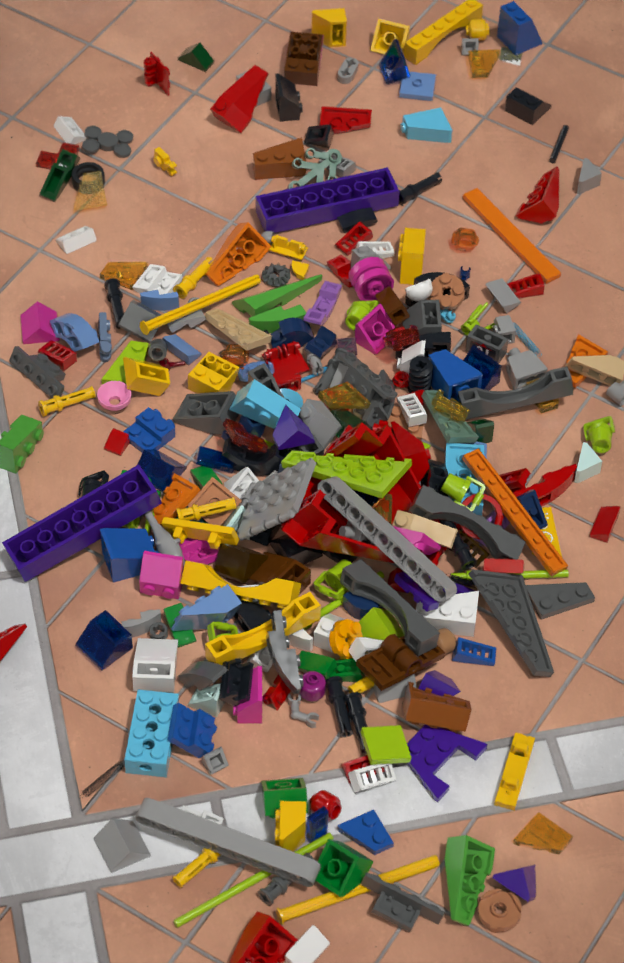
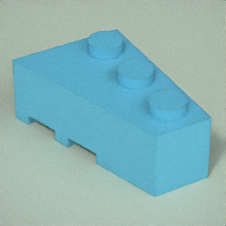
[229,379,301,429]

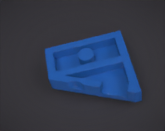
[337,809,394,855]

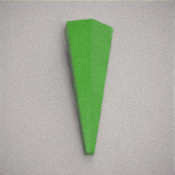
[232,274,322,317]

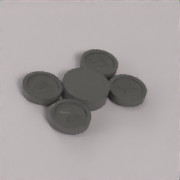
[82,126,133,158]

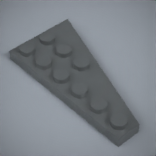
[469,569,554,677]

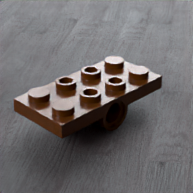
[356,634,445,691]

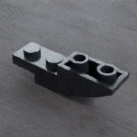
[422,459,449,497]

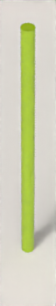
[173,832,333,928]

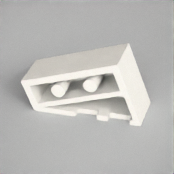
[416,591,479,637]

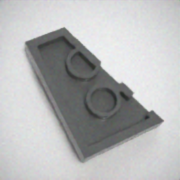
[526,582,595,620]

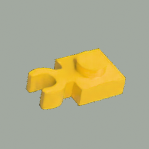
[153,147,177,176]

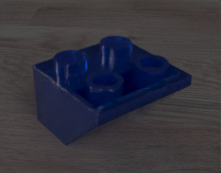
[76,610,133,671]

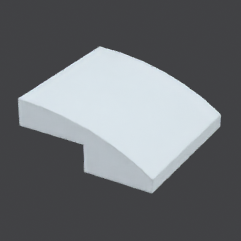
[133,264,183,295]

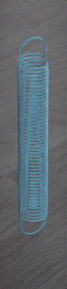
[513,322,542,356]

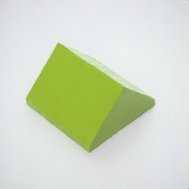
[359,607,404,640]

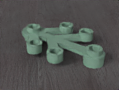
[287,148,342,189]

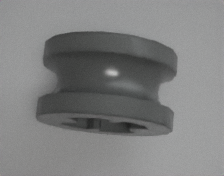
[150,622,168,639]

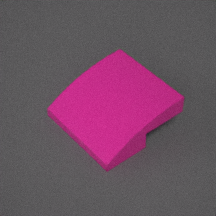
[173,538,220,565]

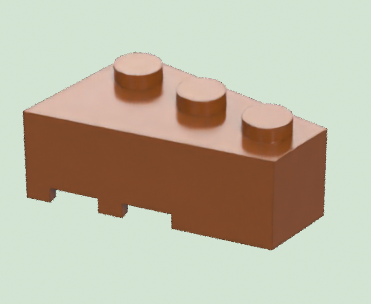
[253,137,306,180]
[402,681,472,732]

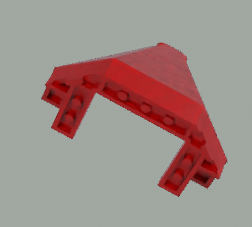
[280,422,447,566]

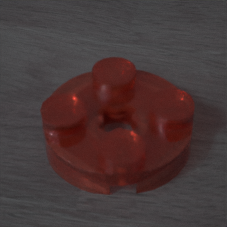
[382,325,420,351]

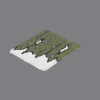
[499,47,522,66]

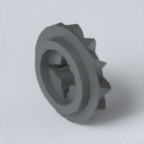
[262,263,290,286]

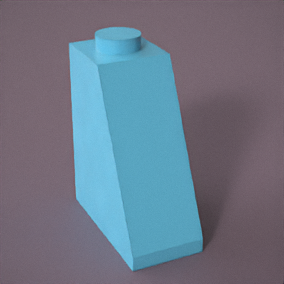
[400,108,452,143]

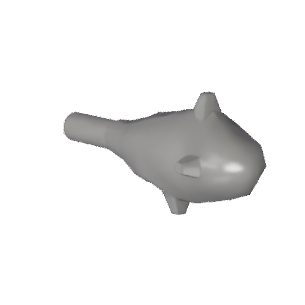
[144,510,185,567]

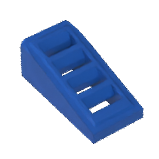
[452,637,496,666]

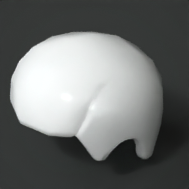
[405,279,433,301]

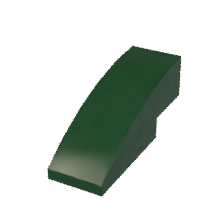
[39,149,80,201]

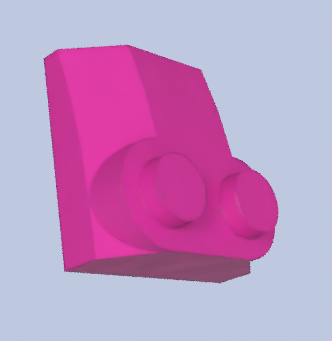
[393,526,441,555]

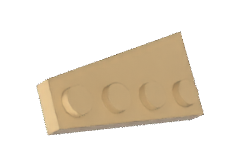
[205,308,272,351]

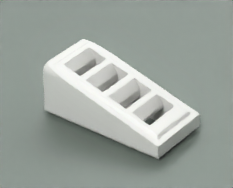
[355,241,395,258]
[397,393,427,427]
[349,637,383,661]
[348,764,397,793]

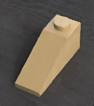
[565,355,624,386]
[392,510,458,549]

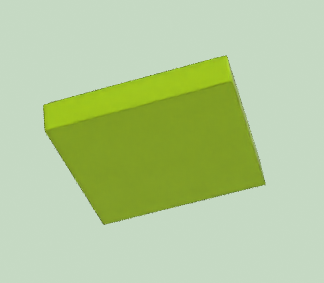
[360,725,411,765]

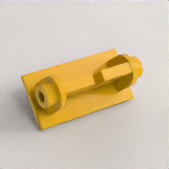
[269,235,308,260]

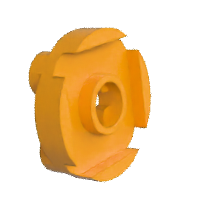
[329,619,363,660]

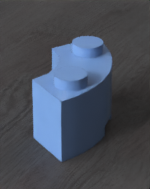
[50,313,100,351]

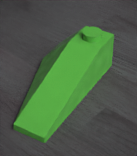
[445,835,495,926]

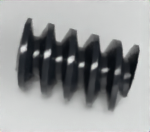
[408,356,433,393]

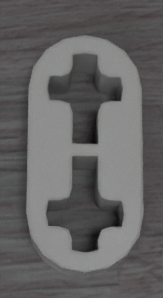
[338,58,358,84]

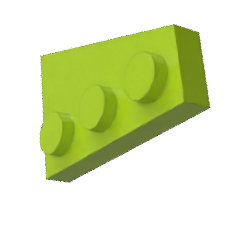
[101,341,149,384]

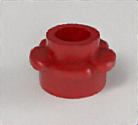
[392,371,409,388]

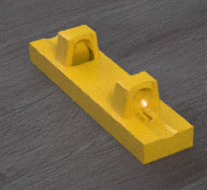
[161,517,239,549]
[494,732,535,811]

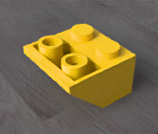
[311,8,347,47]
[188,352,240,394]
[123,357,170,396]
[275,801,306,852]

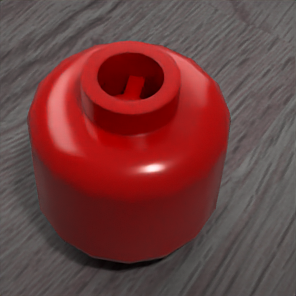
[310,790,342,822]

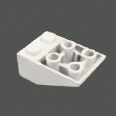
[132,638,178,692]

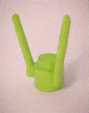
[461,302,495,336]

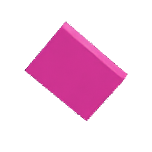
[21,301,60,344]
[355,304,399,355]

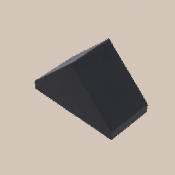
[304,124,334,149]

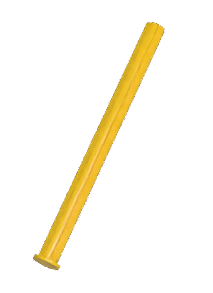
[139,274,261,335]
[276,855,440,925]

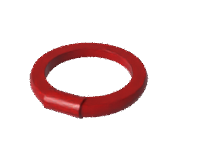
[459,494,504,540]

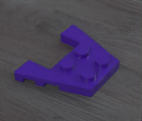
[394,572,475,612]
[407,724,488,803]

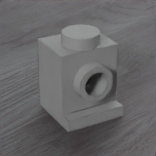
[492,315,516,344]

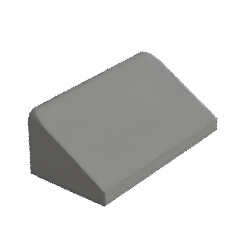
[485,278,521,313]
[374,674,417,703]

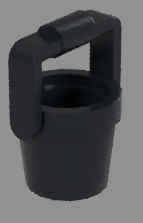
[78,470,109,497]

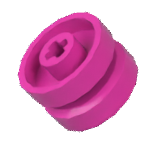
[349,257,394,301]

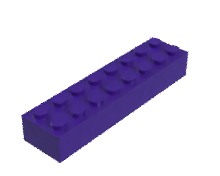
[256,167,399,233]
[2,464,162,582]

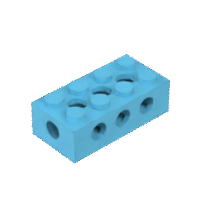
[444,443,484,516]
[124,689,179,778]

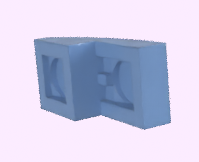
[140,290,179,311]

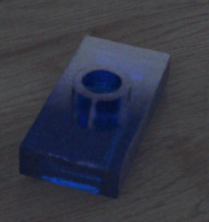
[196,446,234,474]
[306,806,329,843]

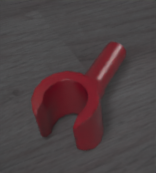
[159,358,185,371]

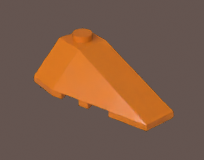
[205,222,272,286]

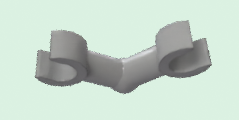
[288,693,319,728]

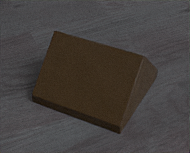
[214,543,268,583]

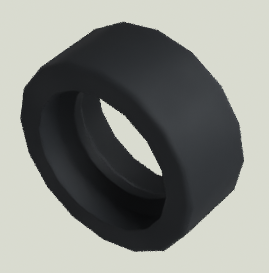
[72,162,105,194]

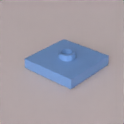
[399,71,436,101]

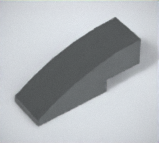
[177,661,228,691]

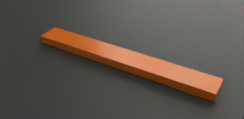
[463,188,561,284]
[462,448,568,577]

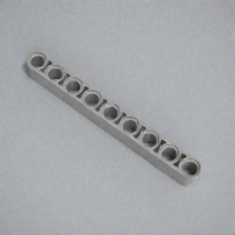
[318,476,457,602]
[135,798,321,887]

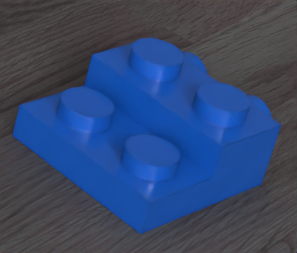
[123,407,175,458]
[167,702,217,758]

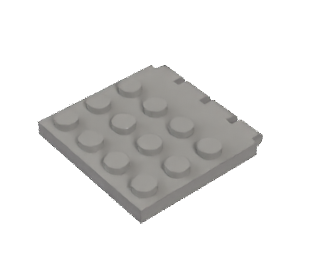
[237,458,316,541]

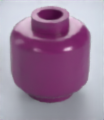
[299,671,326,702]

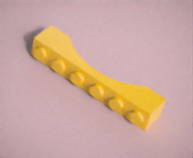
[404,0,483,65]
[181,560,301,609]
[205,592,321,666]

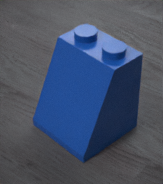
[497,1,542,55]
[428,349,482,407]
[100,528,159,583]

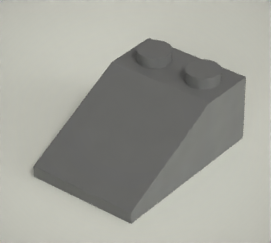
[172,391,239,434]

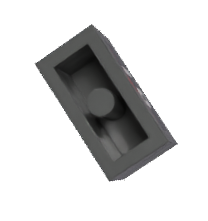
[466,324,508,365]

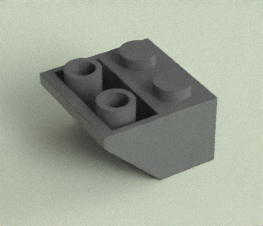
[402,300,442,341]

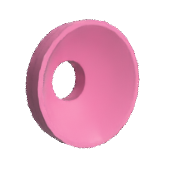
[97,381,131,411]

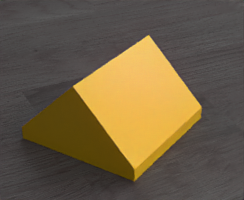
[370,18,410,58]

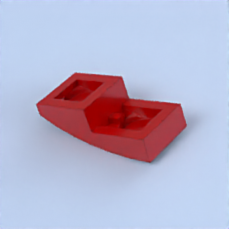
[327,255,353,288]

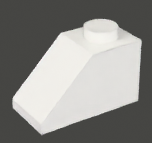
[397,340,426,374]
[313,613,344,652]

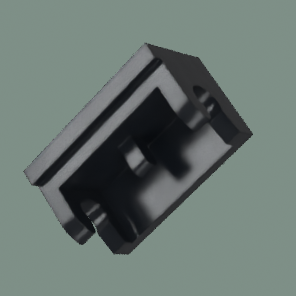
[219,658,254,706]

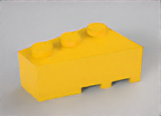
[398,228,426,285]

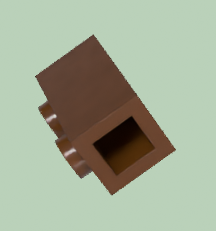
[375,286,410,326]

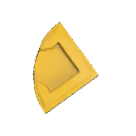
[292,260,309,280]

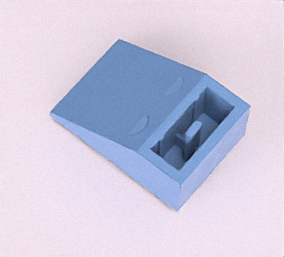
[171,584,242,631]

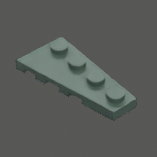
[422,390,479,443]

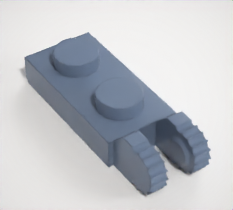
[98,312,112,362]

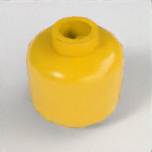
[466,19,489,40]

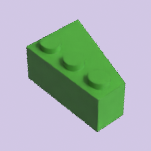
[0,415,44,474]

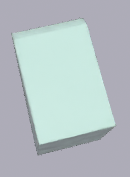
[574,442,602,483]
[188,683,225,717]

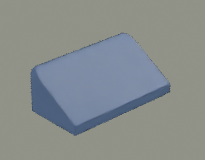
[162,334,202,365]

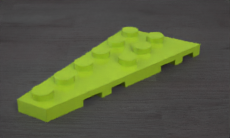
[281,451,412,499]

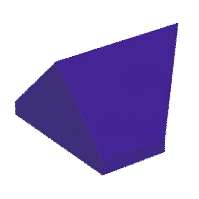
[272,404,315,450]
[418,670,461,697]
[492,865,536,902]

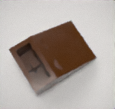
[284,32,323,86]
[246,552,311,595]

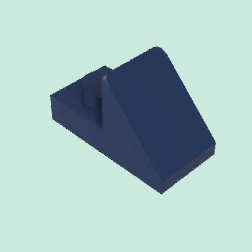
[305,326,337,358]
[516,490,548,529]

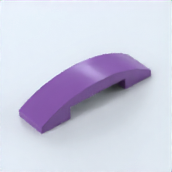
[303,281,342,325]

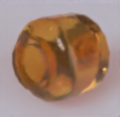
[451,227,479,252]
[221,344,249,368]

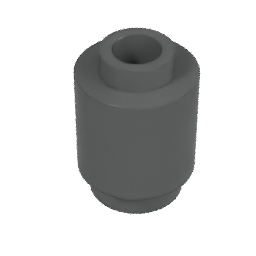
[148,339,167,361]

